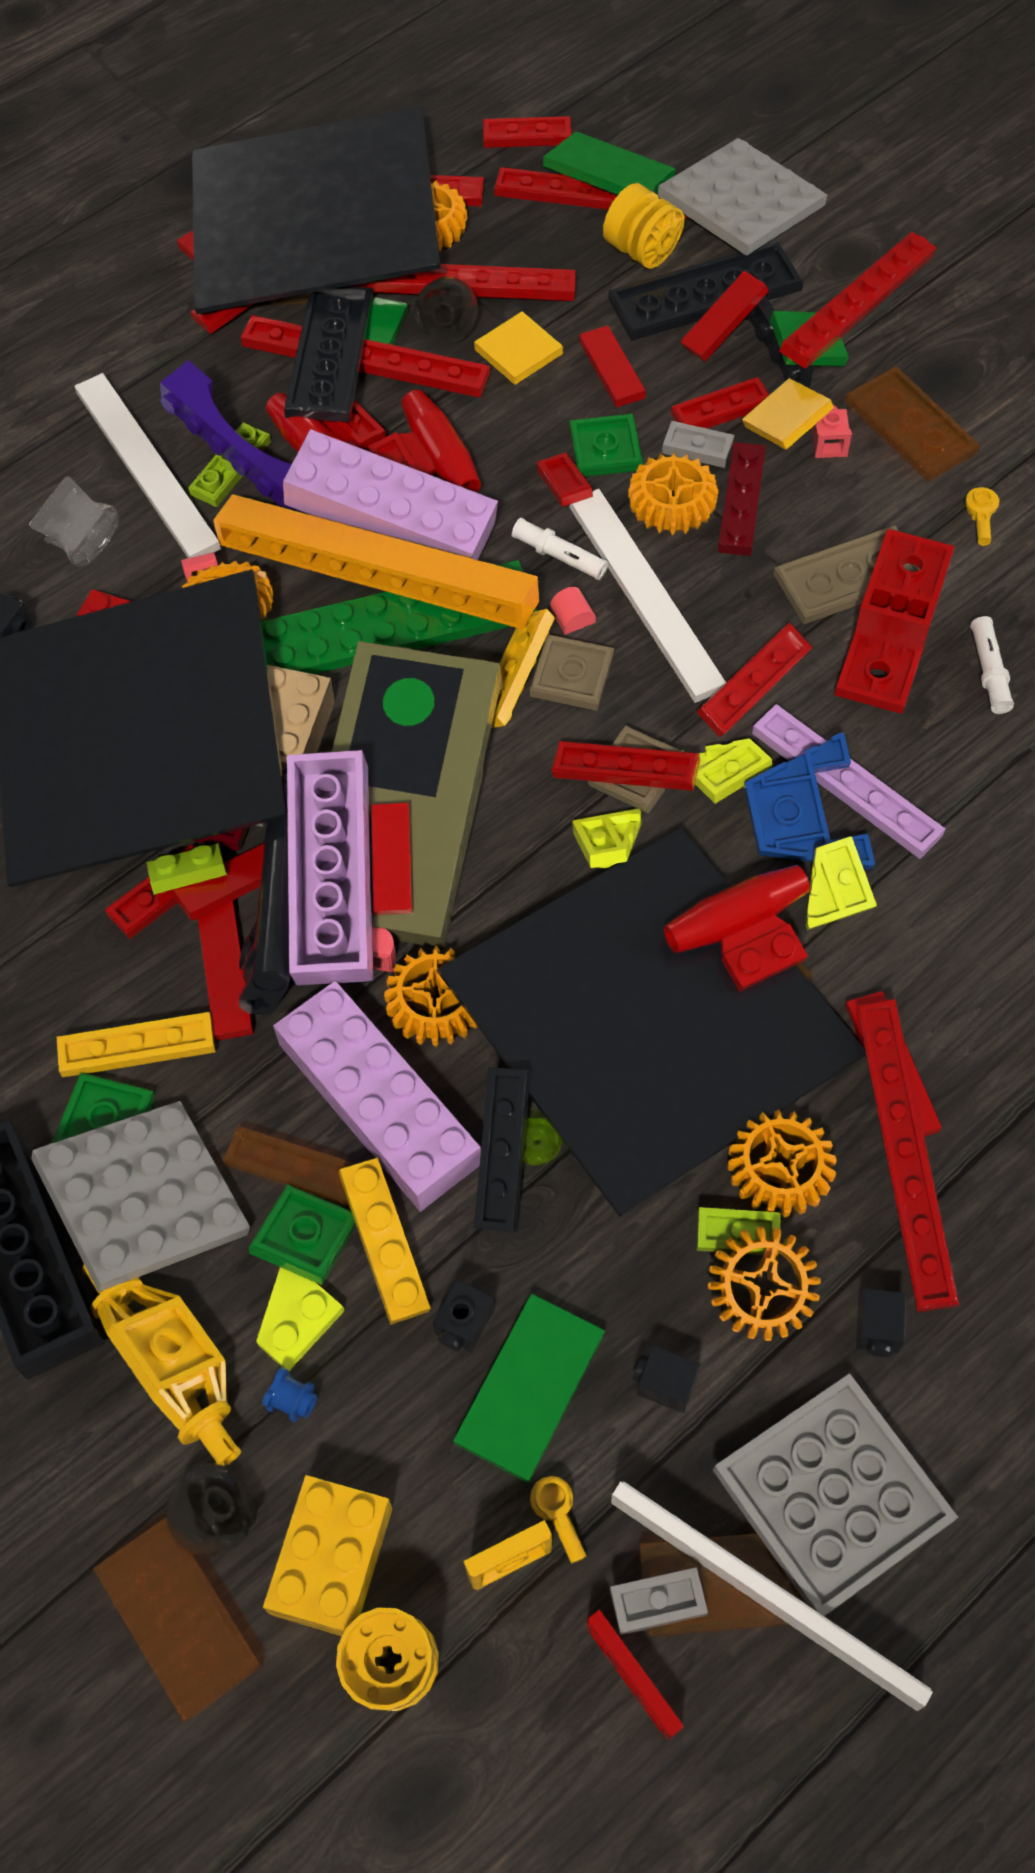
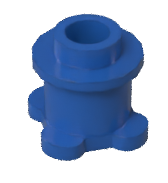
[262,1367,317,1422]

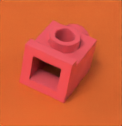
[811,405,852,458]

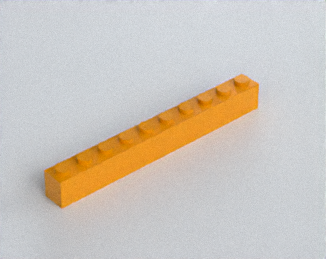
[213,494,539,629]

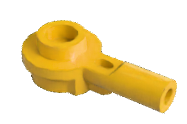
[965,487,999,546]
[530,1476,587,1564]

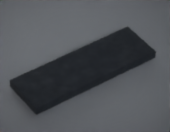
[608,241,803,341]
[284,286,373,422]

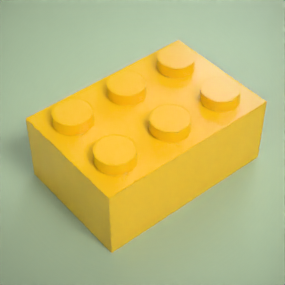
[263,1475,393,1636]

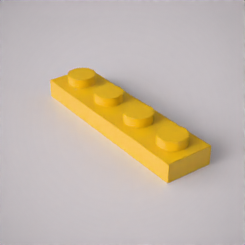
[491,609,555,728]
[57,1012,216,1078]
[339,1158,431,1325]

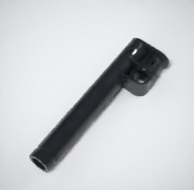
[238,769,290,1015]

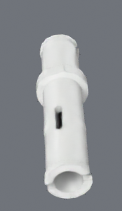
[512,518,609,580]
[970,616,1014,714]

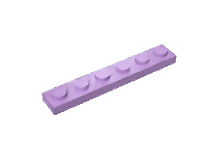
[752,704,945,859]

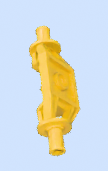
[81,1264,241,1468]

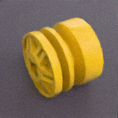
[603,183,684,269]
[336,1608,439,1711]

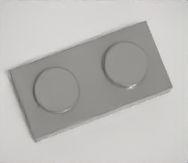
[662,421,734,468]
[610,1567,708,1635]

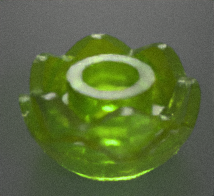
[523,1118,562,1166]

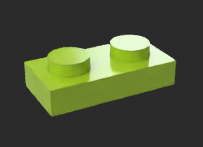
[146,843,226,894]
[696,1207,780,1256]

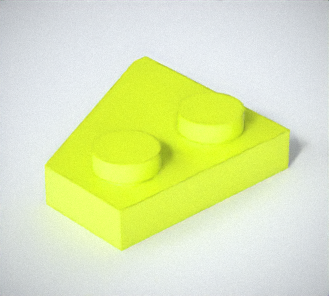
[682,738,772,804]
[572,808,642,868]
[805,836,877,931]
[256,1267,344,1372]

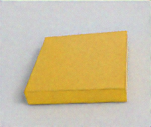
[474,311,563,385]
[742,378,834,450]
[463,1520,552,1590]

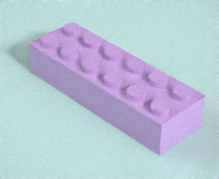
[283,429,498,560]
[287,750,373,985]
[273,981,481,1212]

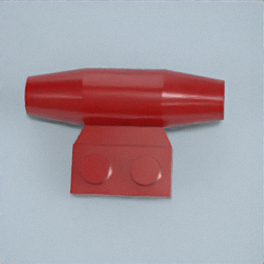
[368,390,481,493]
[266,393,385,453]
[663,865,810,992]

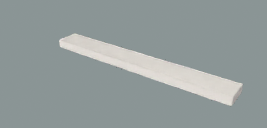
[75,373,221,558]
[570,489,726,703]
[611,1481,933,1711]

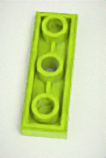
[188,422,271,507]

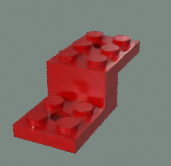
[834,528,955,714]

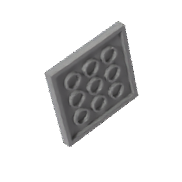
[657,138,828,256]
[31,1101,250,1292]
[713,1373,958,1617]

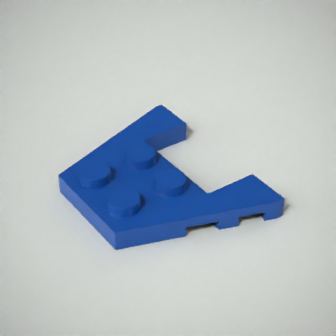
[743,732,876,870]

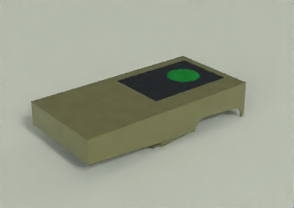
[332,641,503,949]

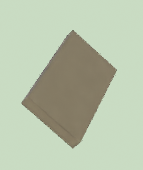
[774,525,920,625]

